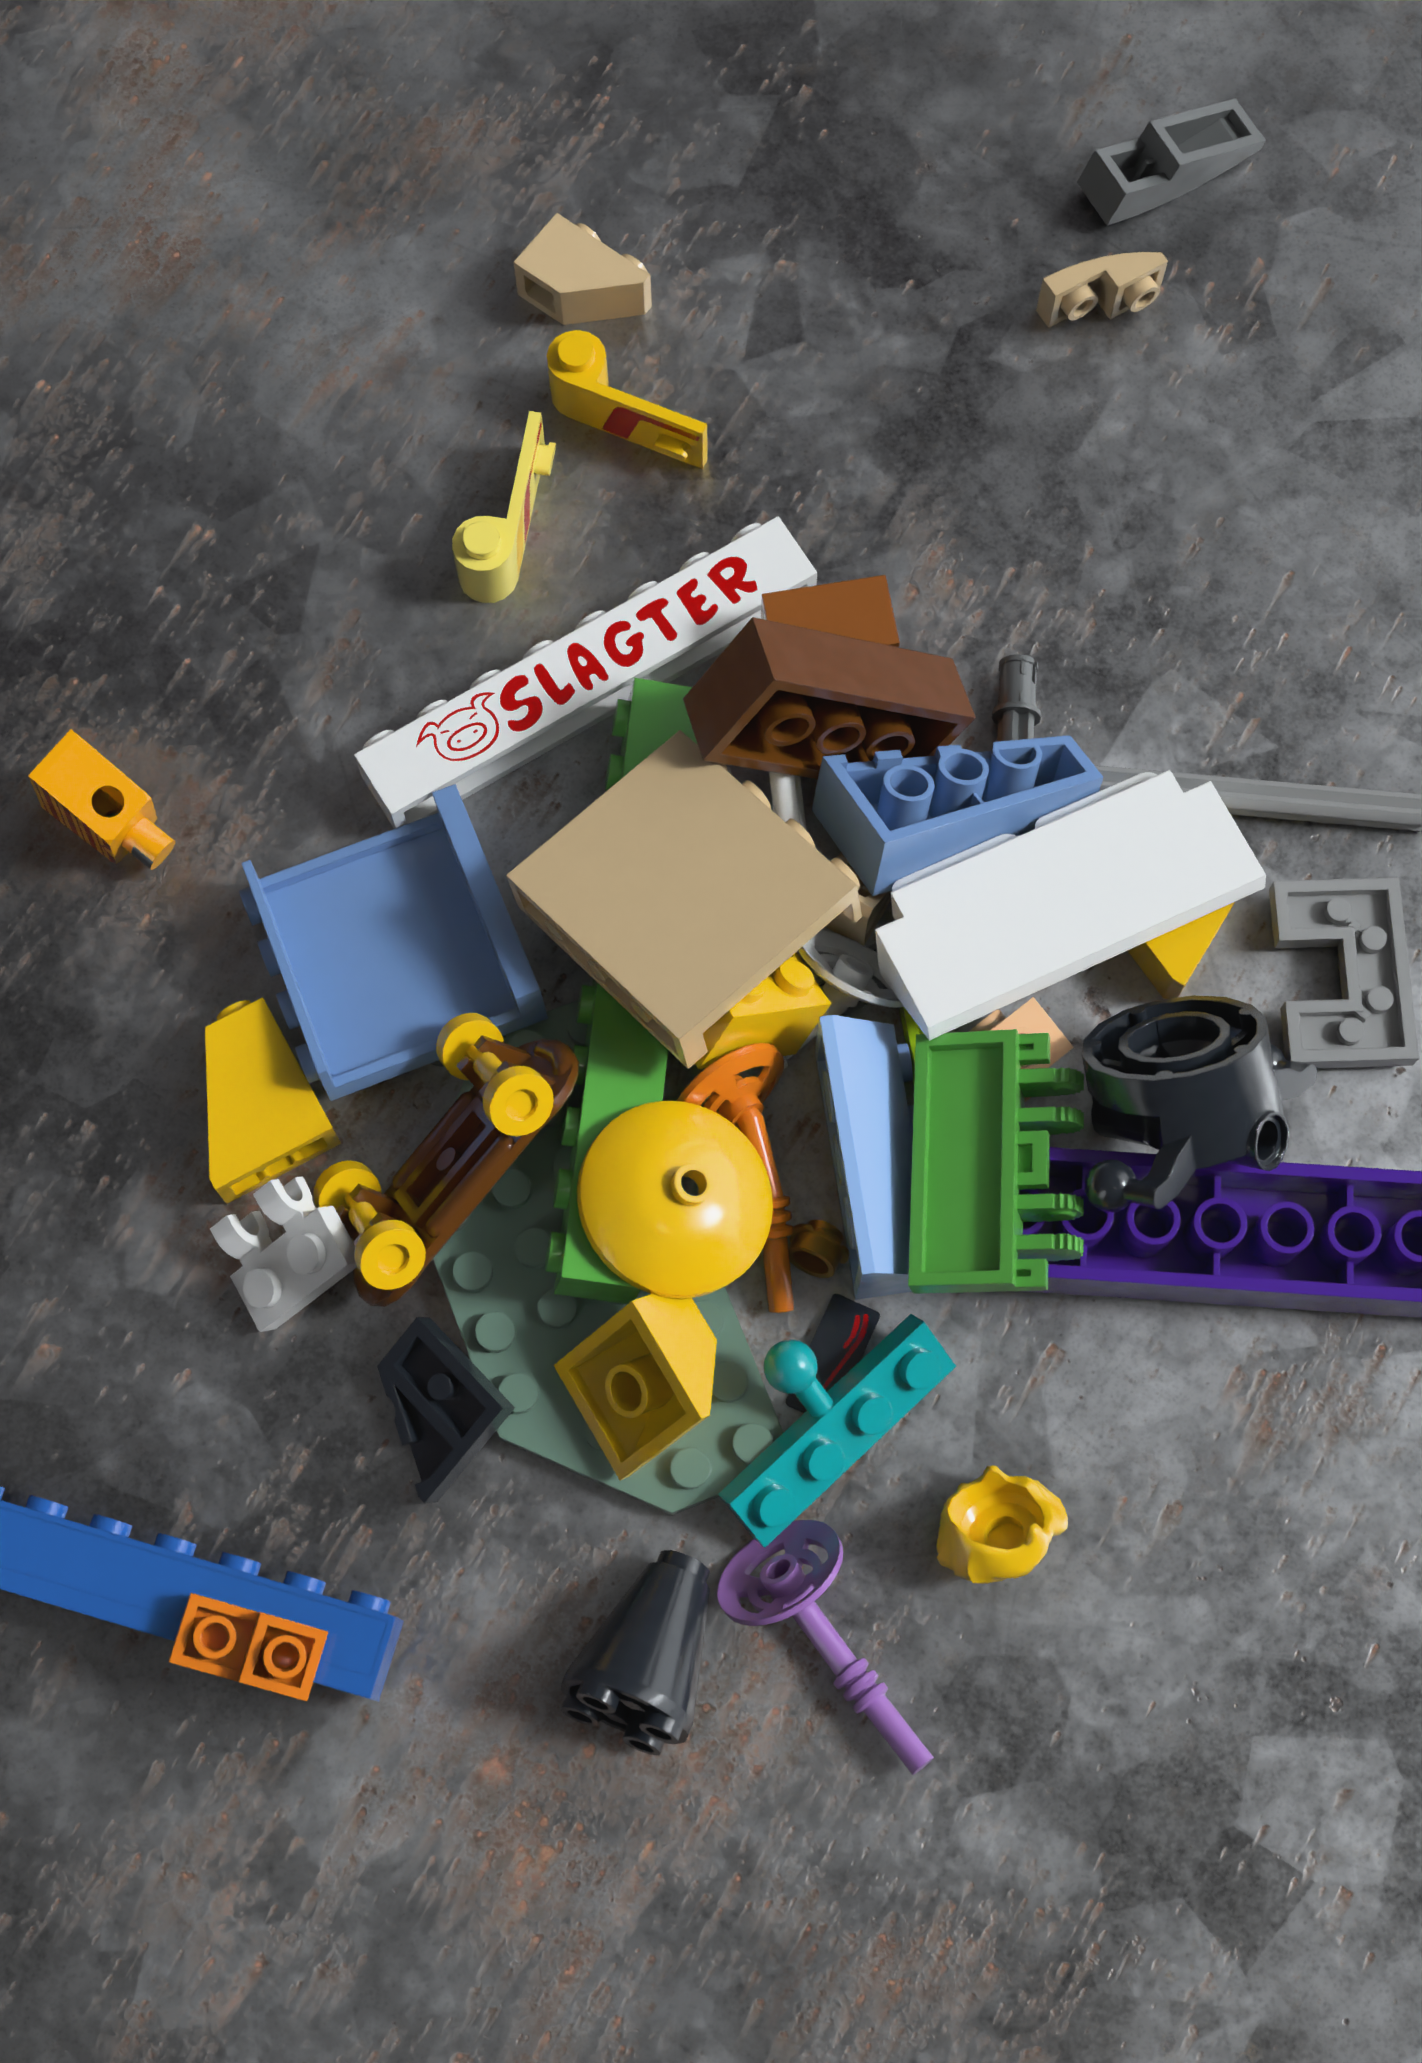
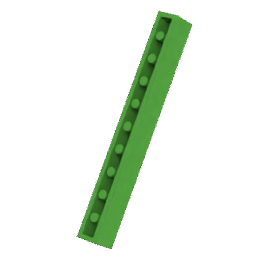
[545,678,698,1304]

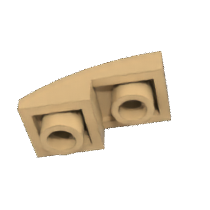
[1036,252,1168,328]

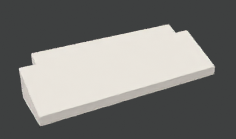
[875,770,1266,1040]

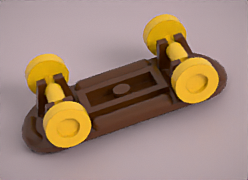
[313,1013,579,1307]

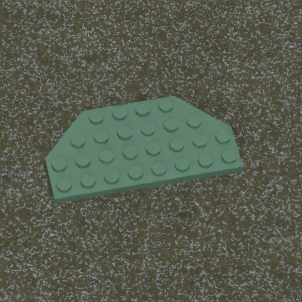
[433,1000,784,1516]

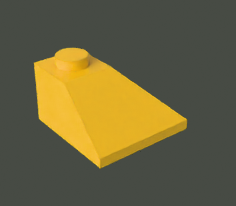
[553,1293,717,1481]

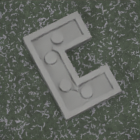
[1269,877,1419,1068]

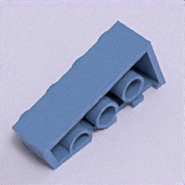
[812,735,1103,896]

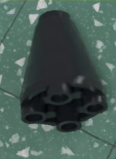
[561,1550,710,1756]

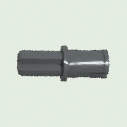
[992,654,1041,742]

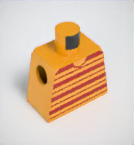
[28,729,175,870]

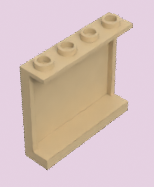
[506,730,862,1069]

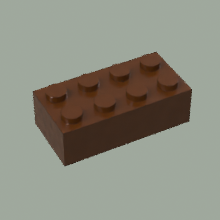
[683,617,976,779]

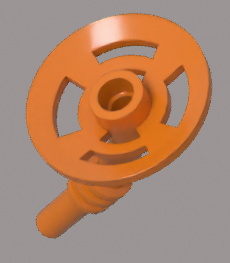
[677,1043,794,1313]

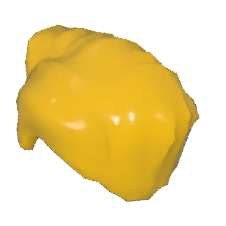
[936,1465,1068,1584]

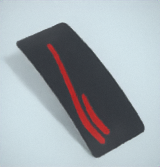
[786,1294,880,1413]

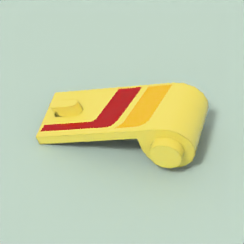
[452,411,556,603]

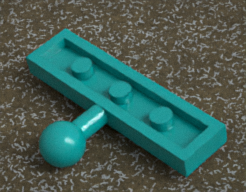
[718,1314,957,1548]

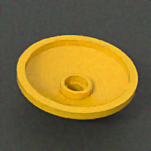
[577,1101,773,1299]

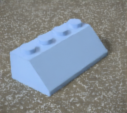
[815,1015,914,1300]

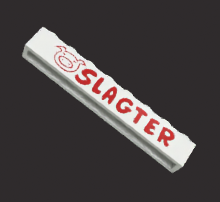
[354,516,817,829]

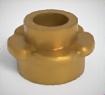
[789,1219,849,1278]

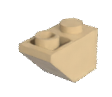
[513,213,652,325]

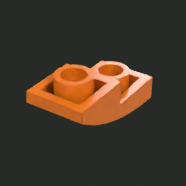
[168,1593,328,1701]

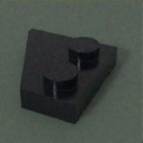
[377,1317,515,1503]

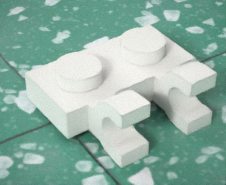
[210,1176,357,1332]

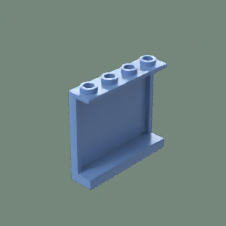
[239,784,548,1101]

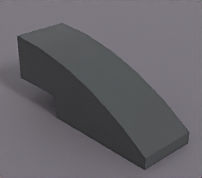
[1077,98,1266,226]

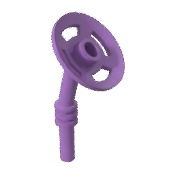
[717,1520,934,1775]

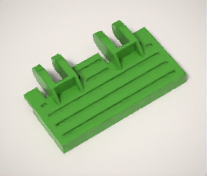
[908,1029,1084,1294]

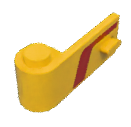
[546,330,707,469]

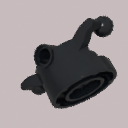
[1082,995,1317,1212]

